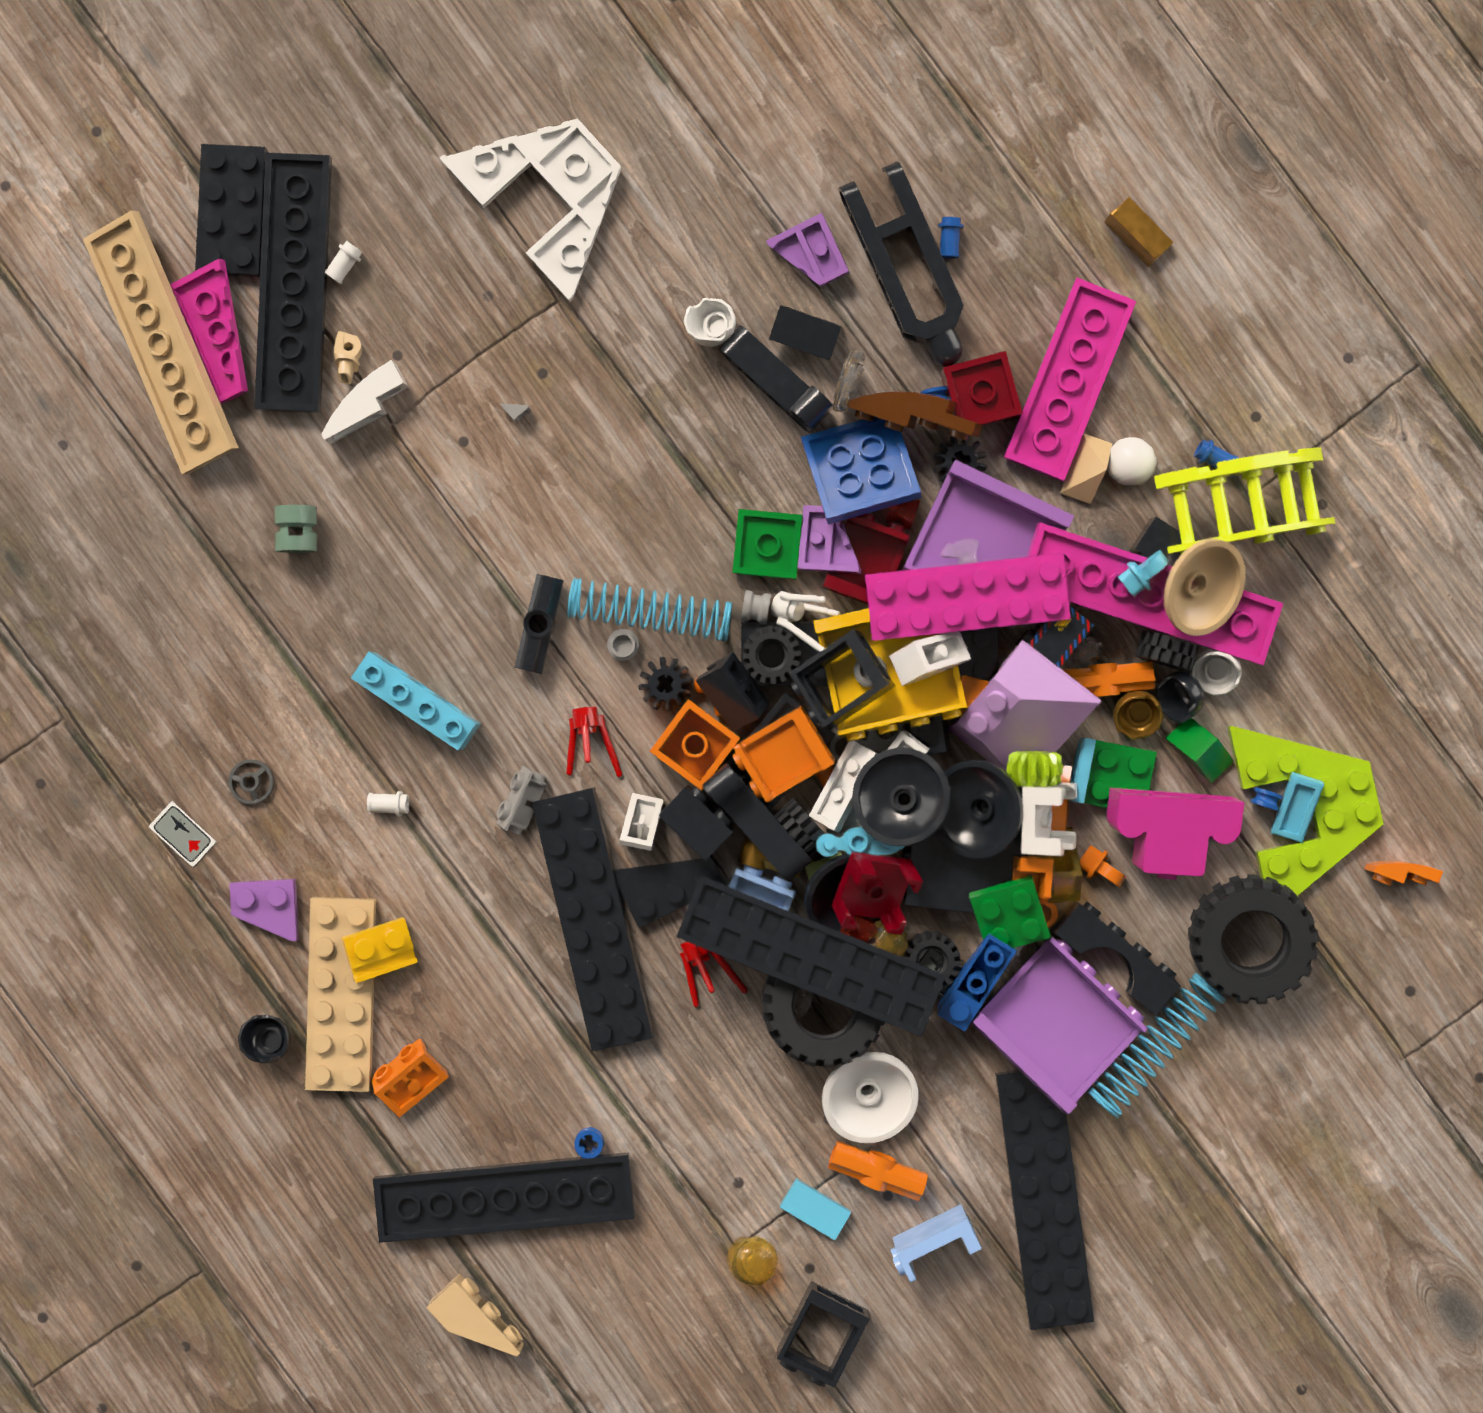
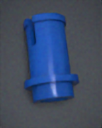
[938,217,964,259]
[1194,439,1238,469]

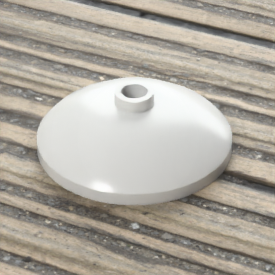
[822,1052,919,1143]

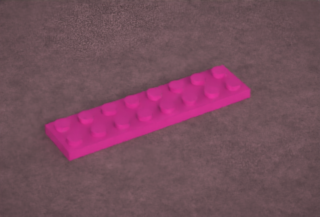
[1027,522,1284,665]

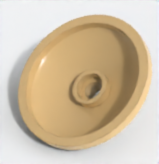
[1164,538,1246,636]

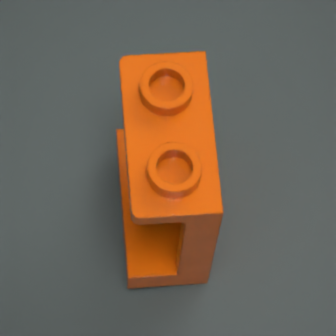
[733,705,836,803]

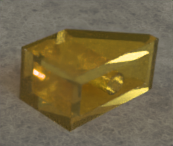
[1042,827,1082,903]

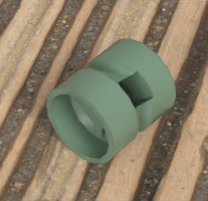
[274,505,317,553]

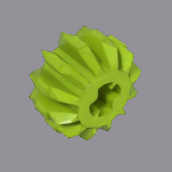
[1007,751,1063,787]

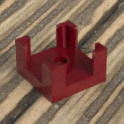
[940,351,1023,426]
[832,852,923,935]

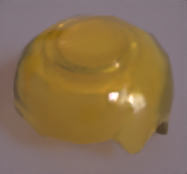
[726,1236,779,1286]

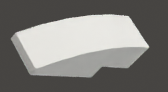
[321,360,409,444]

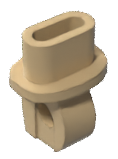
[334,331,362,384]

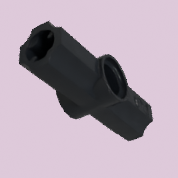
[514,574,564,674]

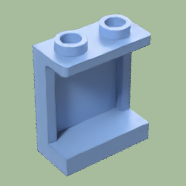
[729,865,796,911]
[891,1204,982,1282]

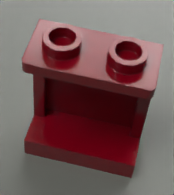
[822,513,910,605]

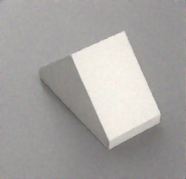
[619,793,663,851]

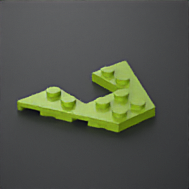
[1227,726,1384,915]

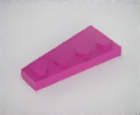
[170,259,248,405]

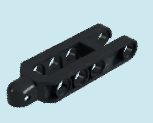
[838,161,964,368]

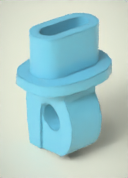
[1118,550,1168,597]

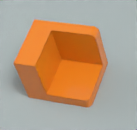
[1012,855,1053,899]

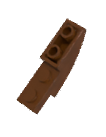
[847,391,982,441]

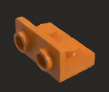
[371,1039,449,1118]

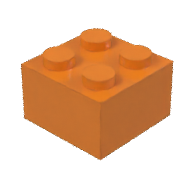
[649,699,741,790]

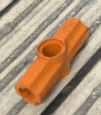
[1062,661,1155,697]
[828,1140,928,1201]

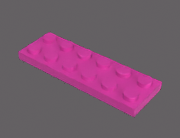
[1003,277,1136,482]
[865,553,1070,641]

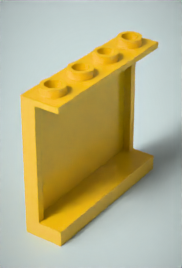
[813,608,967,742]

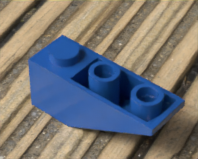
[937,933,1017,1031]

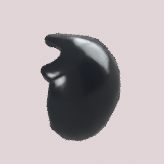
[1155,671,1205,723]
[238,1015,292,1064]

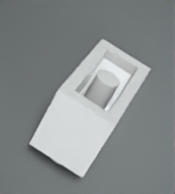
[890,631,971,686]

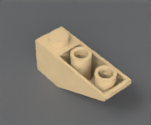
[426,1273,524,1357]

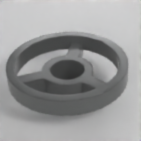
[228,759,274,804]

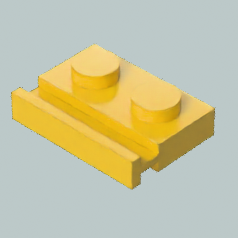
[341,917,418,983]

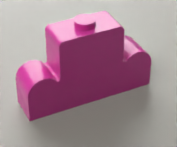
[1107,788,1245,880]

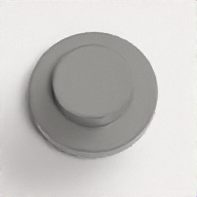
[607,629,639,661]

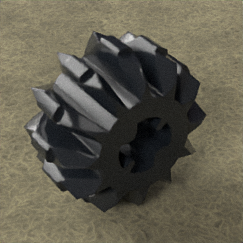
[933,436,987,484]
[638,657,693,711]

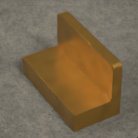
[1104,197,1174,267]

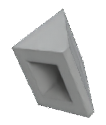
[499,403,531,423]

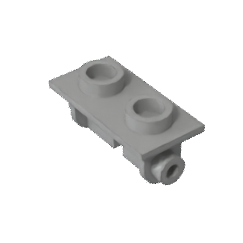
[497,765,547,835]

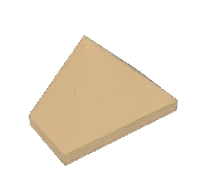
[1060,433,1112,504]

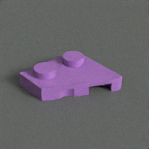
[767,213,850,287]
[798,505,861,574]
[229,878,299,941]

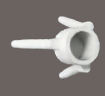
[771,591,840,652]

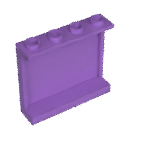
[903,460,1074,627]
[970,937,1148,1114]

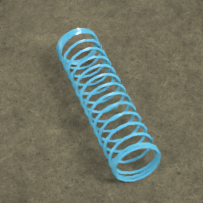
[567,578,733,642]
[1087,973,1226,1119]

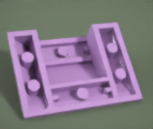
[948,640,1101,787]

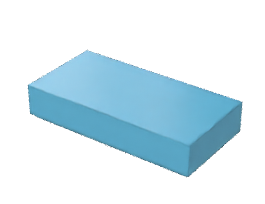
[1069,737,1096,803]
[1271,772,1324,843]
[780,1178,851,1240]

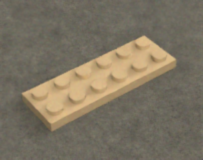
[305,897,376,1092]

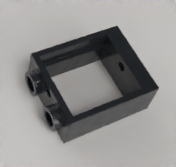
[789,629,895,729]
[777,1281,870,1388]

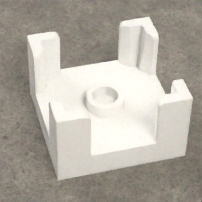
[1022,783,1077,856]

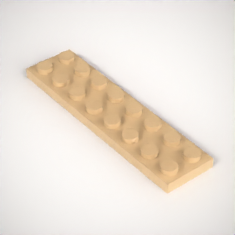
[83,210,239,474]

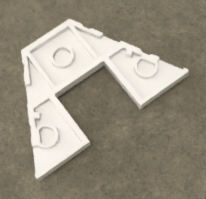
[440,119,621,302]

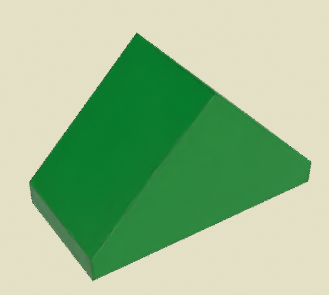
[1165,718,1234,784]

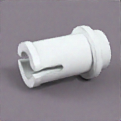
[325,241,362,284]
[367,791,409,817]

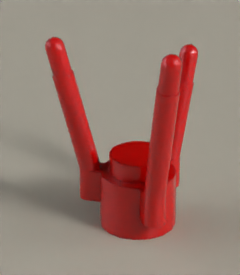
[566,706,623,778]
[679,941,748,1008]

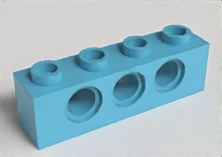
[351,651,481,750]

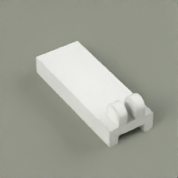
[809,741,878,832]

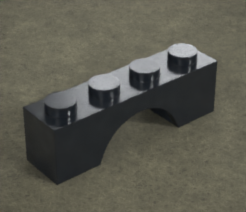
[1052,900,1181,1015]

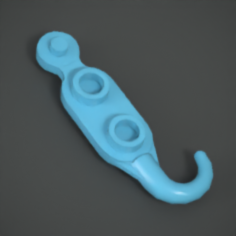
[816,827,906,857]

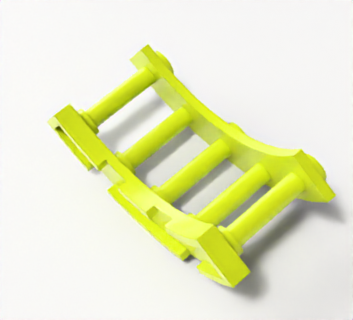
[1154,448,1336,555]

